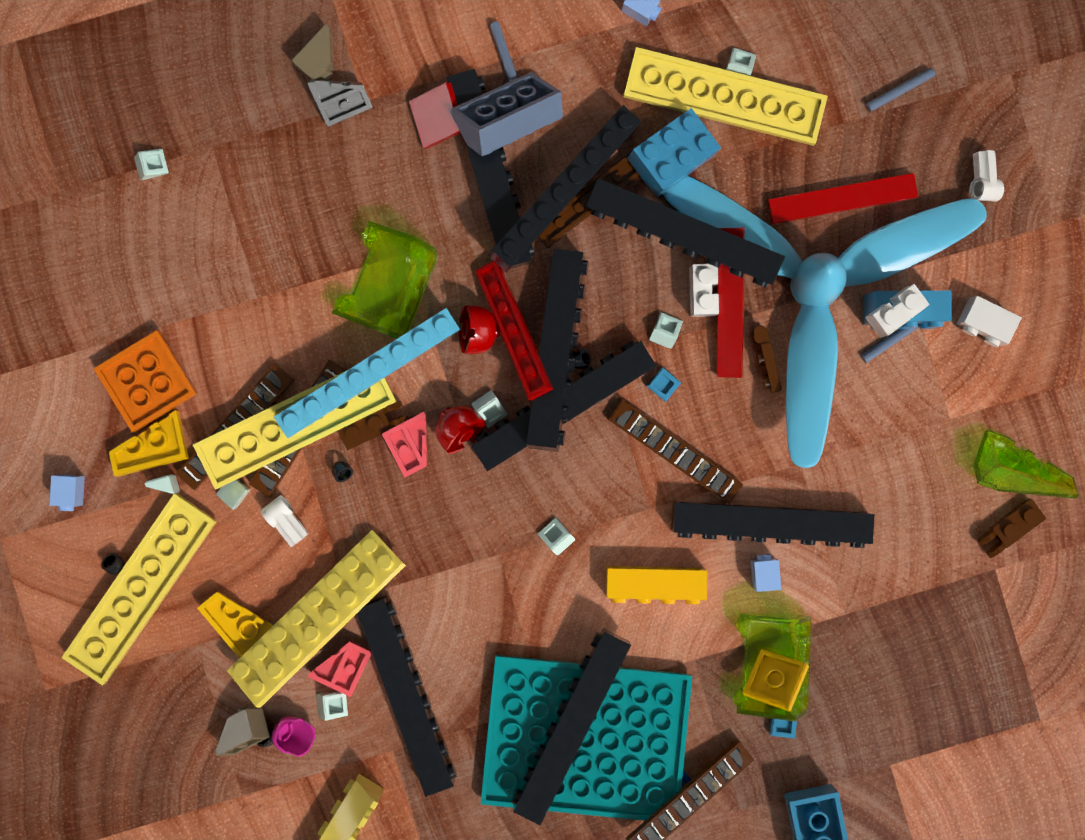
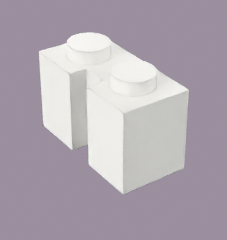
[689,264,719,317]
[865,284,930,338]
[957,296,1022,347]

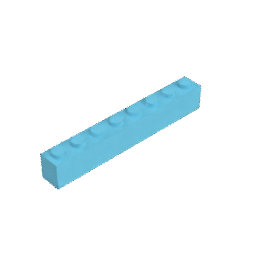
[274,308,460,438]

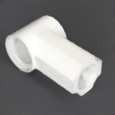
[969,150,1004,202]
[261,495,309,547]

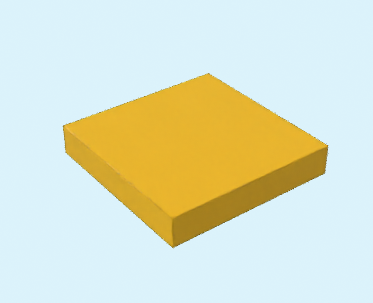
[742,648,809,712]

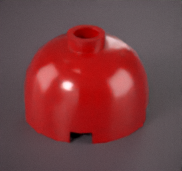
[459,305,500,355]
[435,405,486,454]

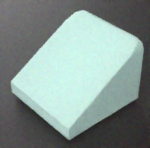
[726,48,756,76]
[134,149,169,180]
[649,312,683,349]
[472,391,508,428]
[145,474,180,494]
[216,479,251,510]
[538,518,575,555]
[316,691,348,721]

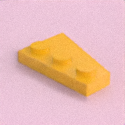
[109,410,189,477]
[197,591,273,658]

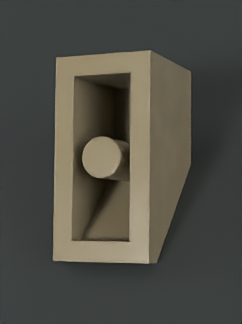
[292,24,334,80]
[215,706,270,756]

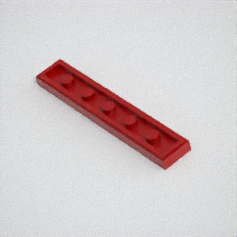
[767,173,918,225]
[717,228,745,378]
[475,261,553,401]

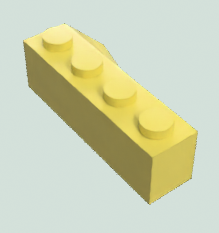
[317,774,384,840]

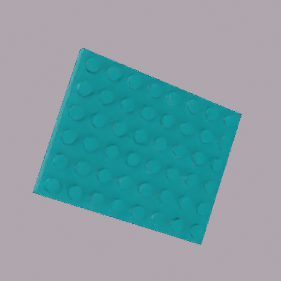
[481,655,693,821]

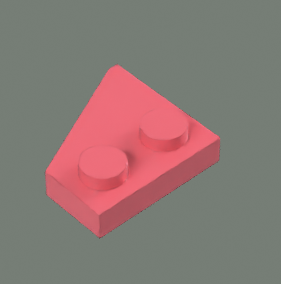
[382,412,427,477]
[308,640,372,697]

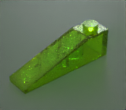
[973,429,1079,499]

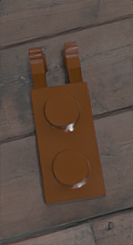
[752,325,782,393]
[338,401,409,450]
[977,498,1047,558]

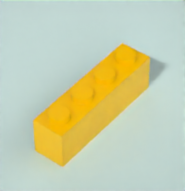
[606,566,707,605]

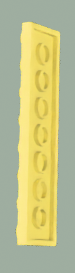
[623,47,828,146]
[193,371,396,490]
[62,493,217,686]
[227,530,406,708]

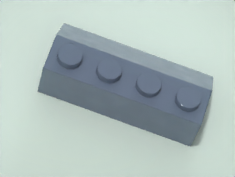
[450,72,563,156]

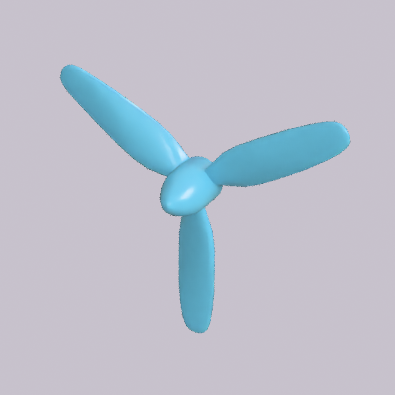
[662,176,987,468]

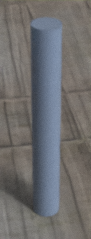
[490,22,518,82]
[866,67,935,112]
[861,324,920,363]

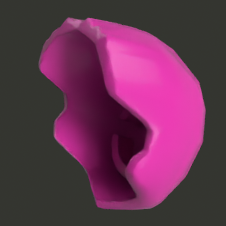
[271,715,316,757]

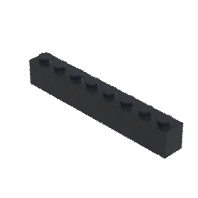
[446,69,535,271]
[488,105,641,272]
[586,178,785,288]
[526,249,589,452]
[472,340,656,471]
[671,501,875,548]
[357,596,457,797]
[511,628,631,825]

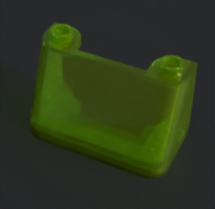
[332,221,437,339]
[734,613,812,721]

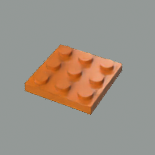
[93,330,198,432]

